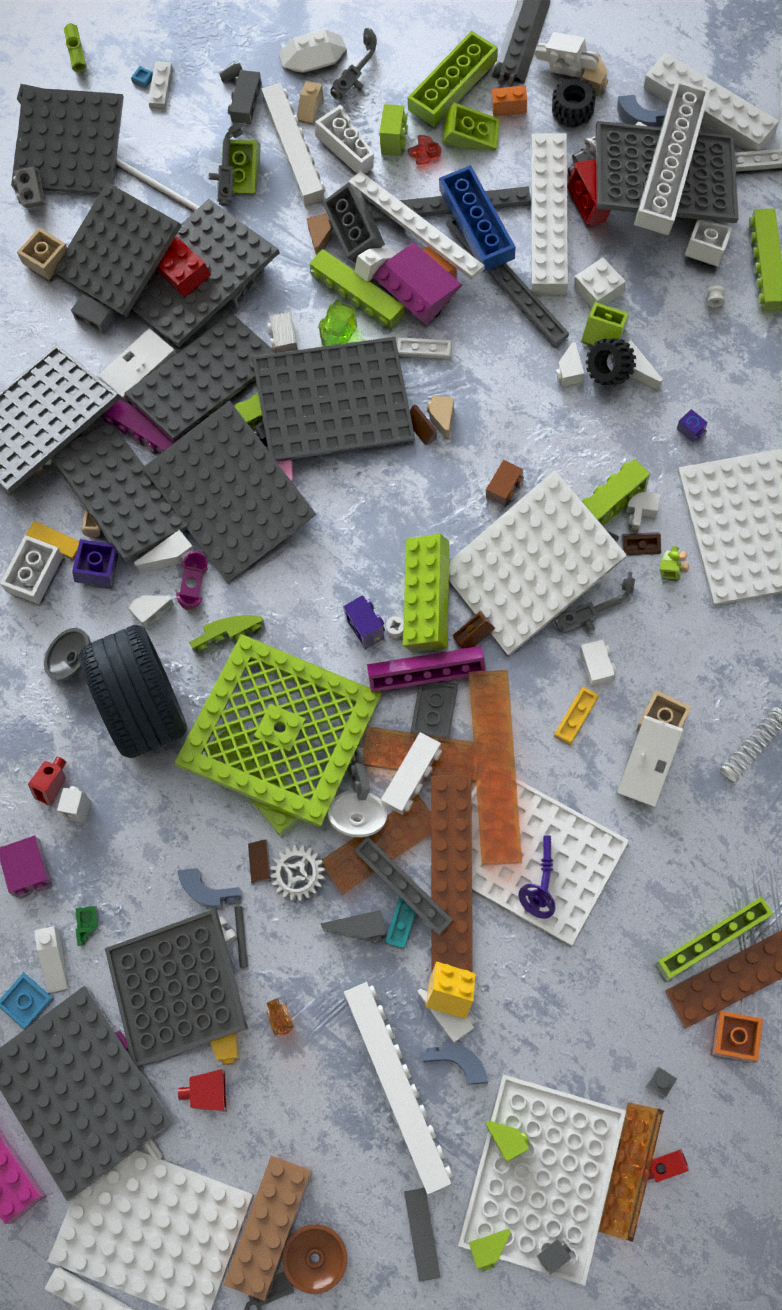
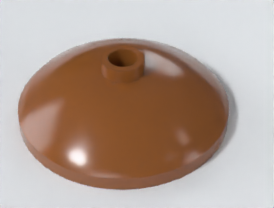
[282,1224,347,1294]

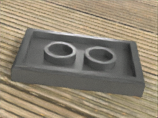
[410,681,458,741]

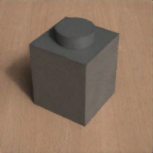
[645,1067,677,1099]
[536,1239,571,1275]

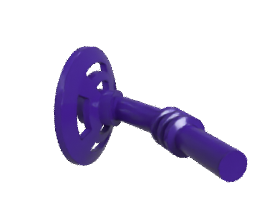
[518,835,556,919]

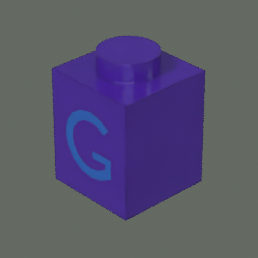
[677,409,708,442]

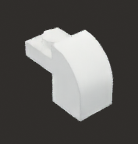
[626,492,660,533]

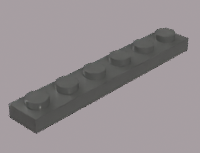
[354,836,454,936]

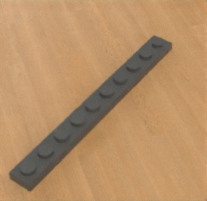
[367,186,531,222]
[446,217,569,346]

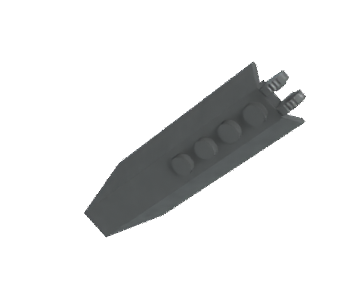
[492,0,550,87]

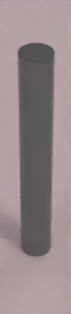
[234,906,248,968]

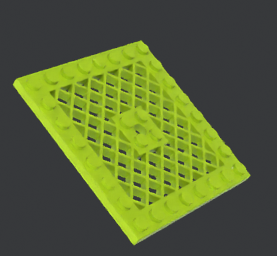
[174,634,382,828]

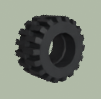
[552,78,596,126]
[586,338,636,385]

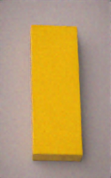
[25,521,79,560]
[554,686,599,746]

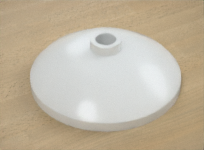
[328,791,387,837]

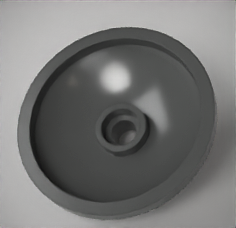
[44,628,91,681]

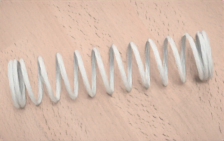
[720,707,782,782]

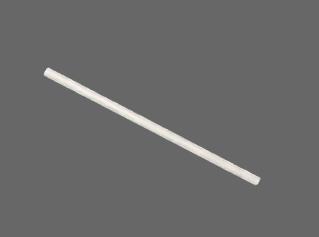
[116,158,200,211]

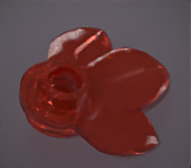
[407,135,442,165]

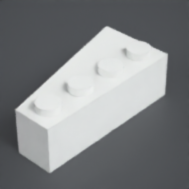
[315,105,374,174]

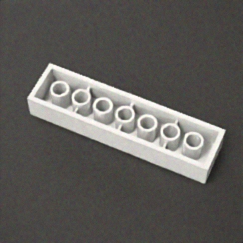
[644,53,779,152]

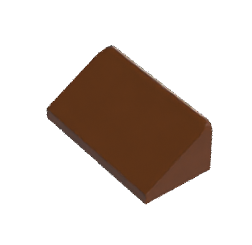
[410,404,437,445]
[622,532,661,554]
[452,611,495,649]
[248,839,271,883]

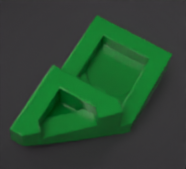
[75,906,98,946]

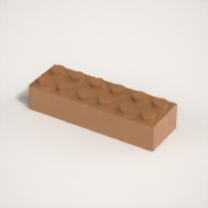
[224,1156,313,1302]

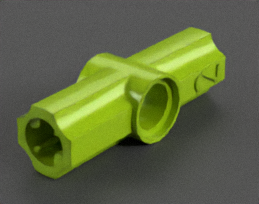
[63,23,87,73]

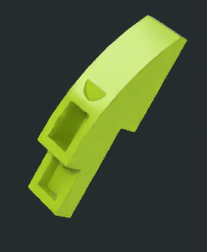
[189,615,264,652]

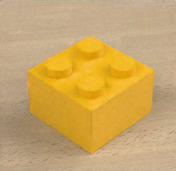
[426,961,476,1019]

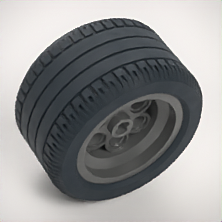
[79,625,188,758]

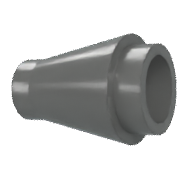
[218,61,243,82]

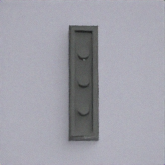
[404,1188,441,1282]

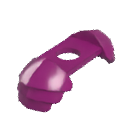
[176,551,208,610]

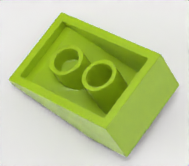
[442,102,500,150]
[222,140,261,194]

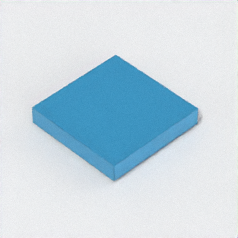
[0,972,54,1030]

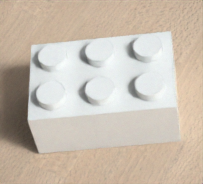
[0,535,63,604]

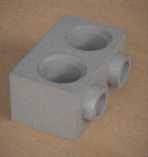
[13,166,46,208]

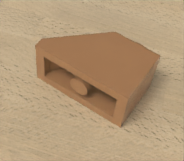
[306,213,334,255]

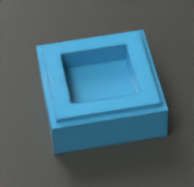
[131,66,153,88]

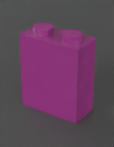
[0,835,52,898]

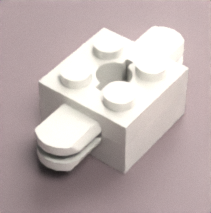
[534,32,600,78]

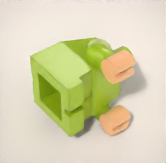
[659,546,689,580]

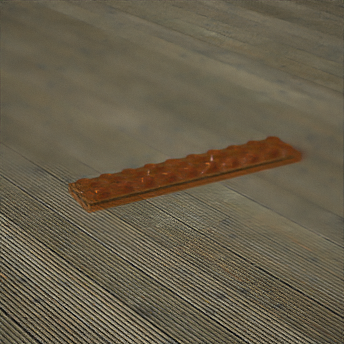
[469,670,522,865]

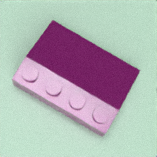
[372,242,462,326]

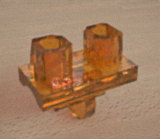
[266,998,294,1036]

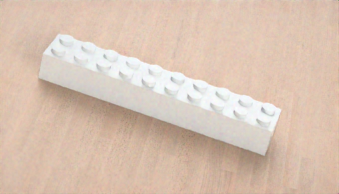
[634,80,710,235]
[531,133,568,295]
[344,982,454,1195]

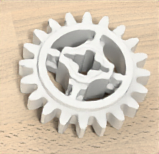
[270,845,326,901]

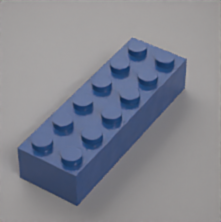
[439,165,516,272]

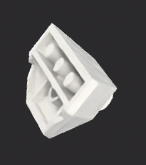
[279,29,347,73]

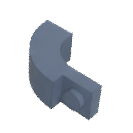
[617,95,667,127]
[178,868,243,909]
[422,1042,488,1085]

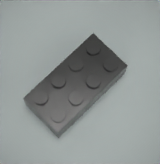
[322,182,385,263]

